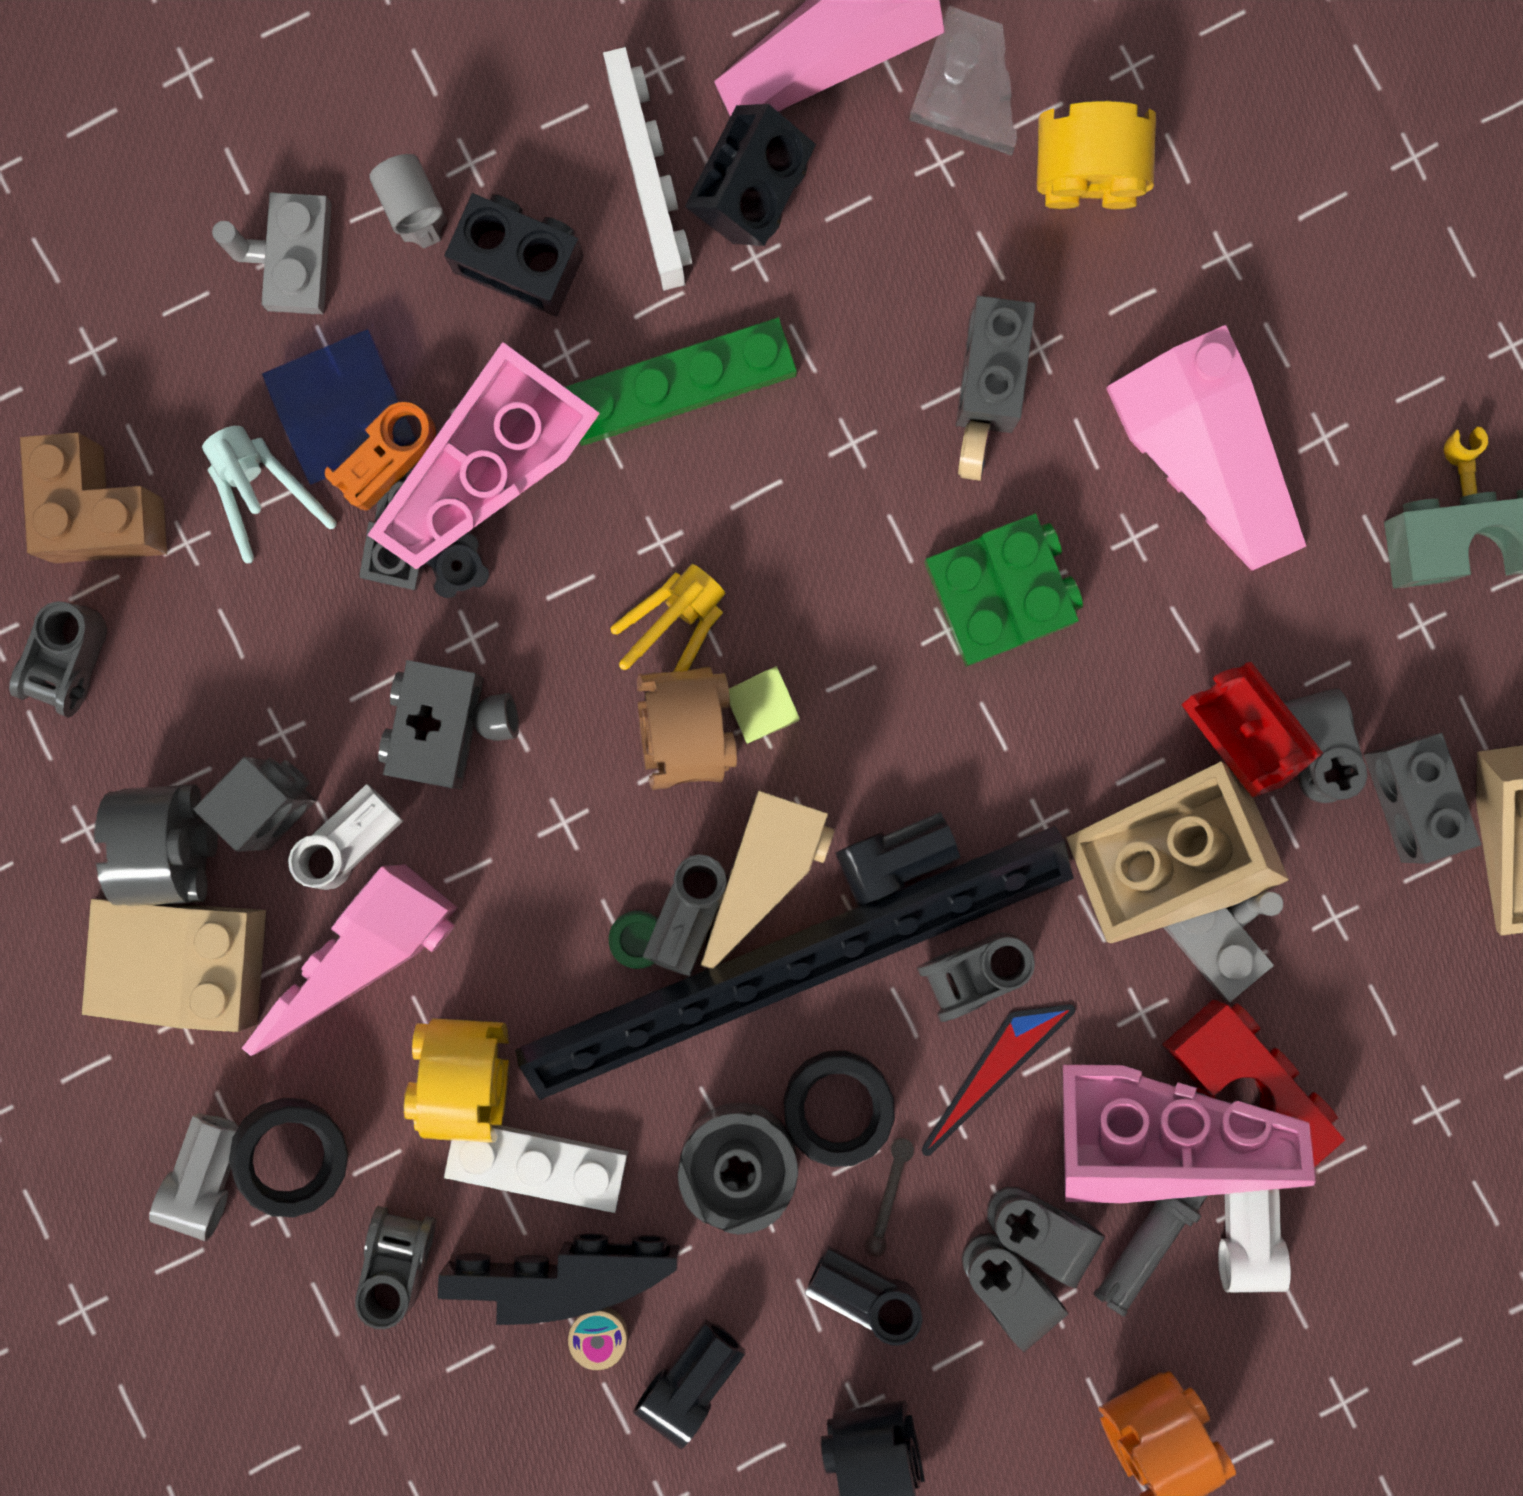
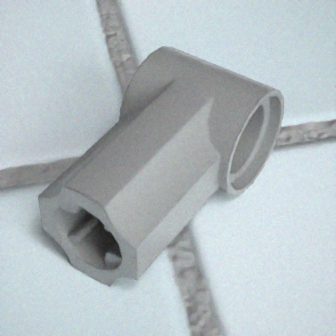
[369,154,448,249]
[149,1113,239,1241]

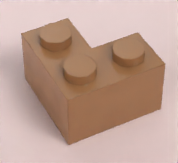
[20,432,167,564]

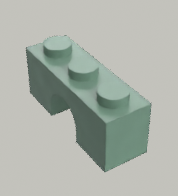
[1384,489,1523,589]

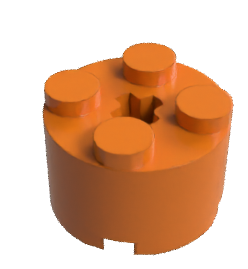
[1098,1371,1236,1496]

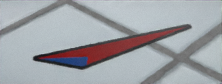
[922,1004,1075,1156]

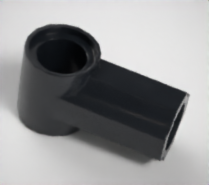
[835,812,961,906]
[805,1245,922,1346]
[633,1319,745,1449]

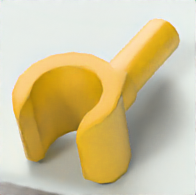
[1444,427,1488,497]

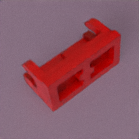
[1181,662,1323,798]

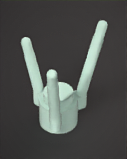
[202,426,337,563]

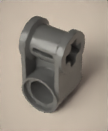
[9,601,107,718]
[1284,688,1368,803]
[917,933,1035,1022]
[987,1186,1105,1288]
[355,1206,436,1329]
[962,1233,1069,1352]

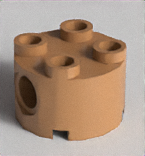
[637,666,737,790]

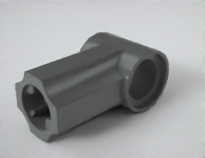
[643,855,727,977]

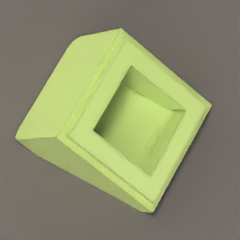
[729,666,800,744]

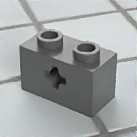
[378,660,484,790]

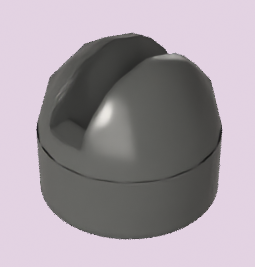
[472,693,519,741]

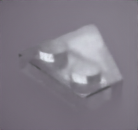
[909,6,1018,156]

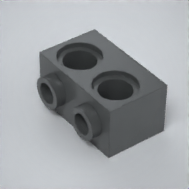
[955,296,1035,433]
[1363,733,1482,864]
[193,757,317,851]

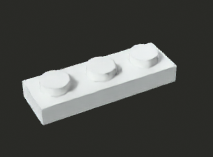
[444,1125,628,1213]

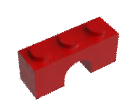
[1162,999,1345,1167]

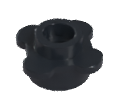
[426,533,489,598]

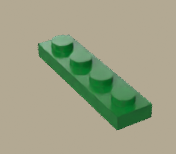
[565,317,797,446]

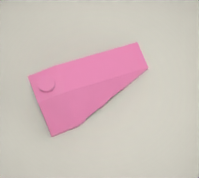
[714,0,945,116]
[1106,325,1306,571]
[368,342,600,569]
[242,864,457,1056]
[1063,1065,1315,1203]

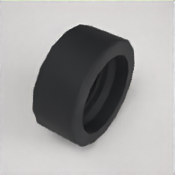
[784,1051,895,1167]
[229,1098,348,1218]

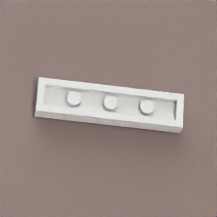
[603,47,692,291]

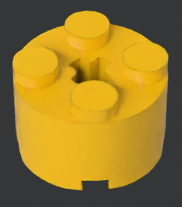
[1037,101,1156,209]
[404,1018,509,1143]

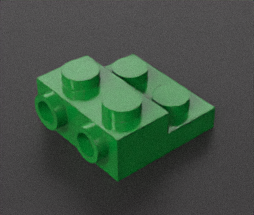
[924,513,1083,667]

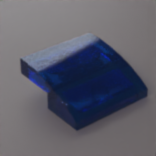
[262,328,417,485]

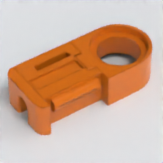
[325,402,436,510]

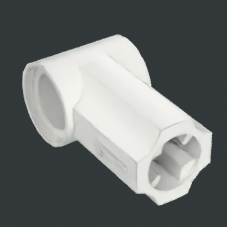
[288,784,403,890]
[1218,1189,1291,1292]

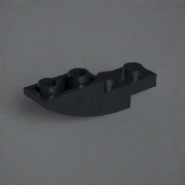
[437,1233,680,1325]

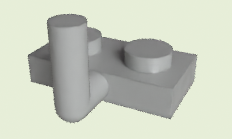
[212,193,332,315]
[1163,891,1283,1003]

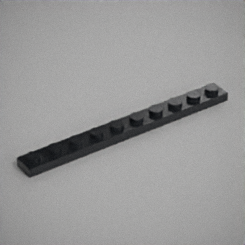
[515,826,1074,1100]

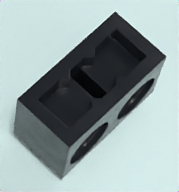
[685,104,816,246]
[444,193,584,317]

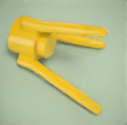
[611,564,726,672]

